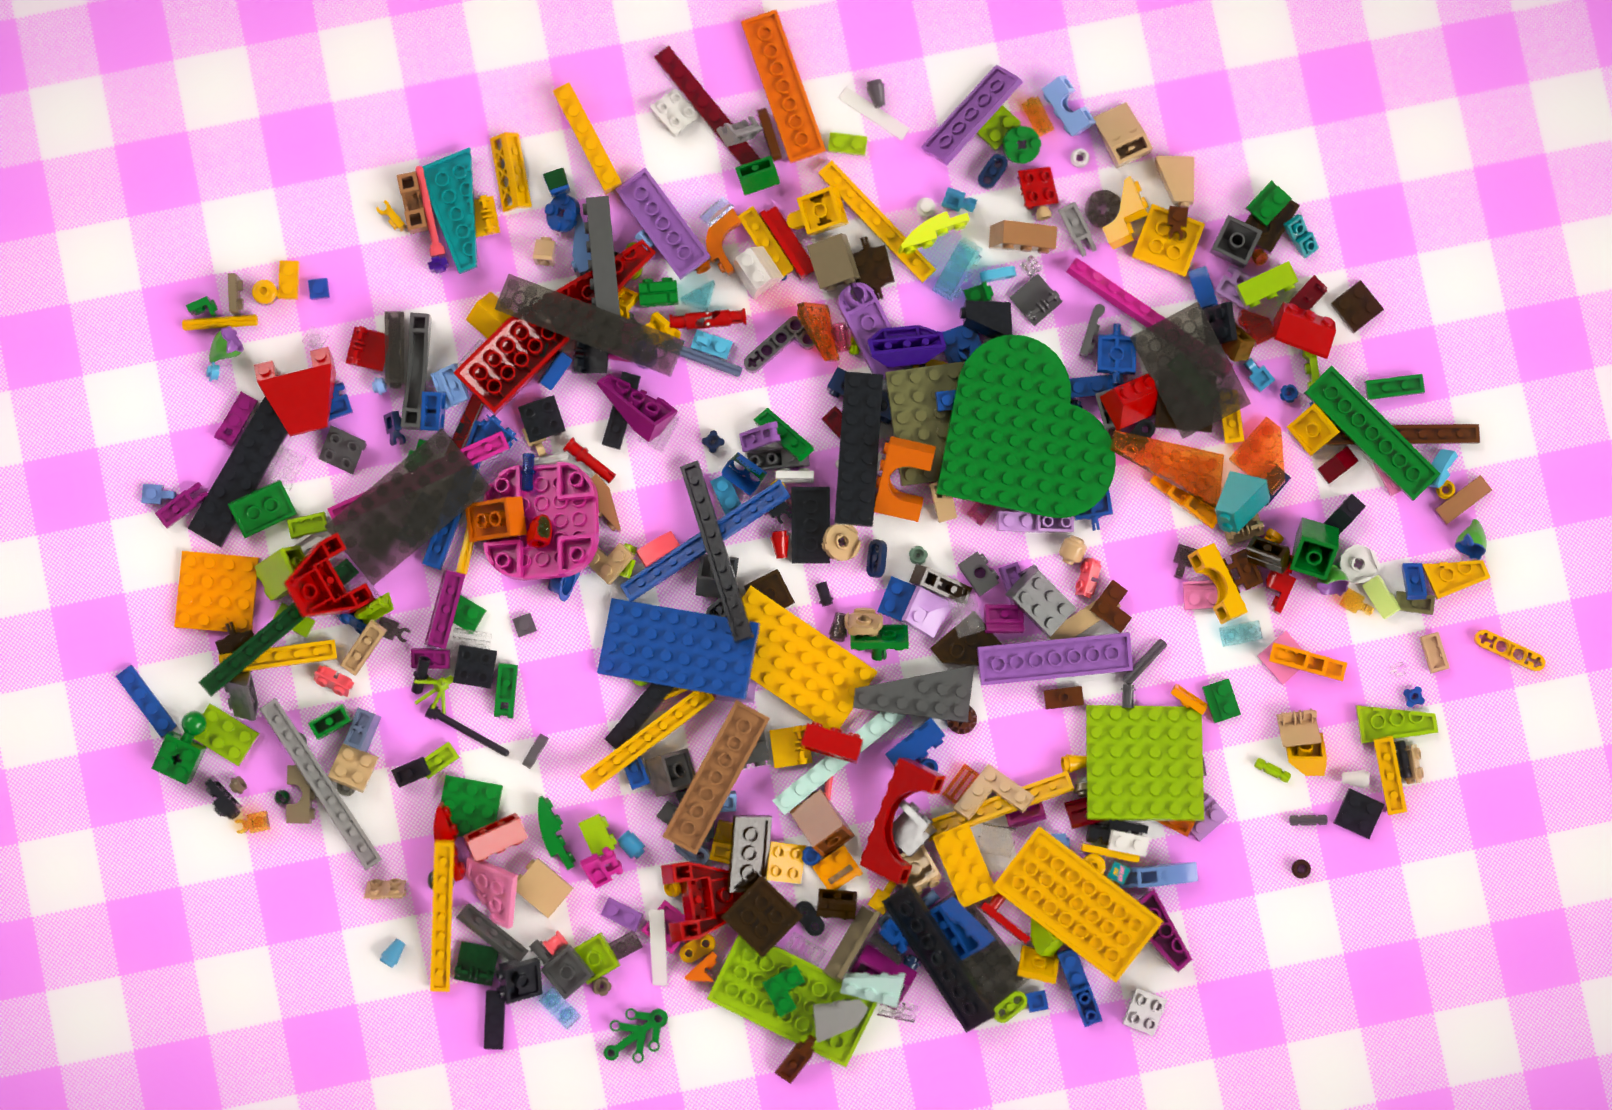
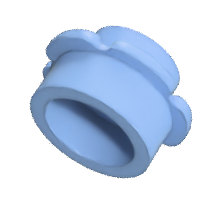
[372,377,387,395]

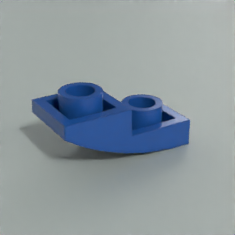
[1188,266,1218,310]

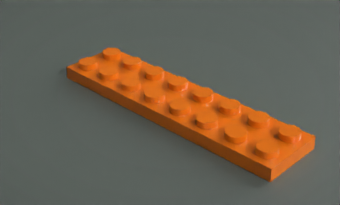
[741,9,826,164]

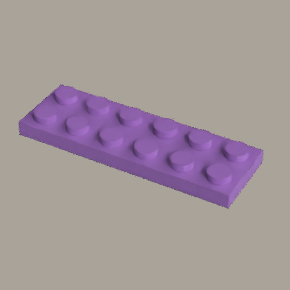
[921,64,1023,166]
[615,167,711,280]

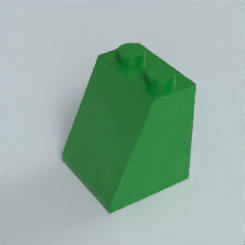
[1289,517,1339,580]

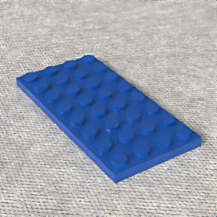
[597,598,760,700]

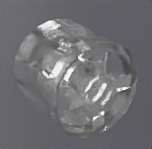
[1019,255,1043,279]

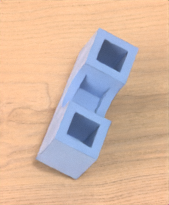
[1042,75,1096,136]

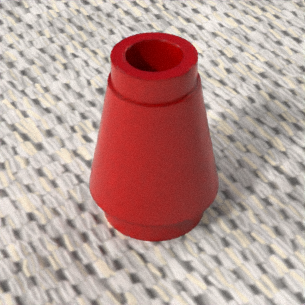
[770,530,789,559]

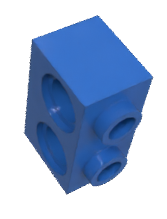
[420,391,446,431]

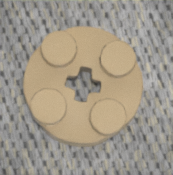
[822,524,861,561]
[845,608,883,636]

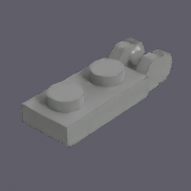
[1058,202,1097,257]

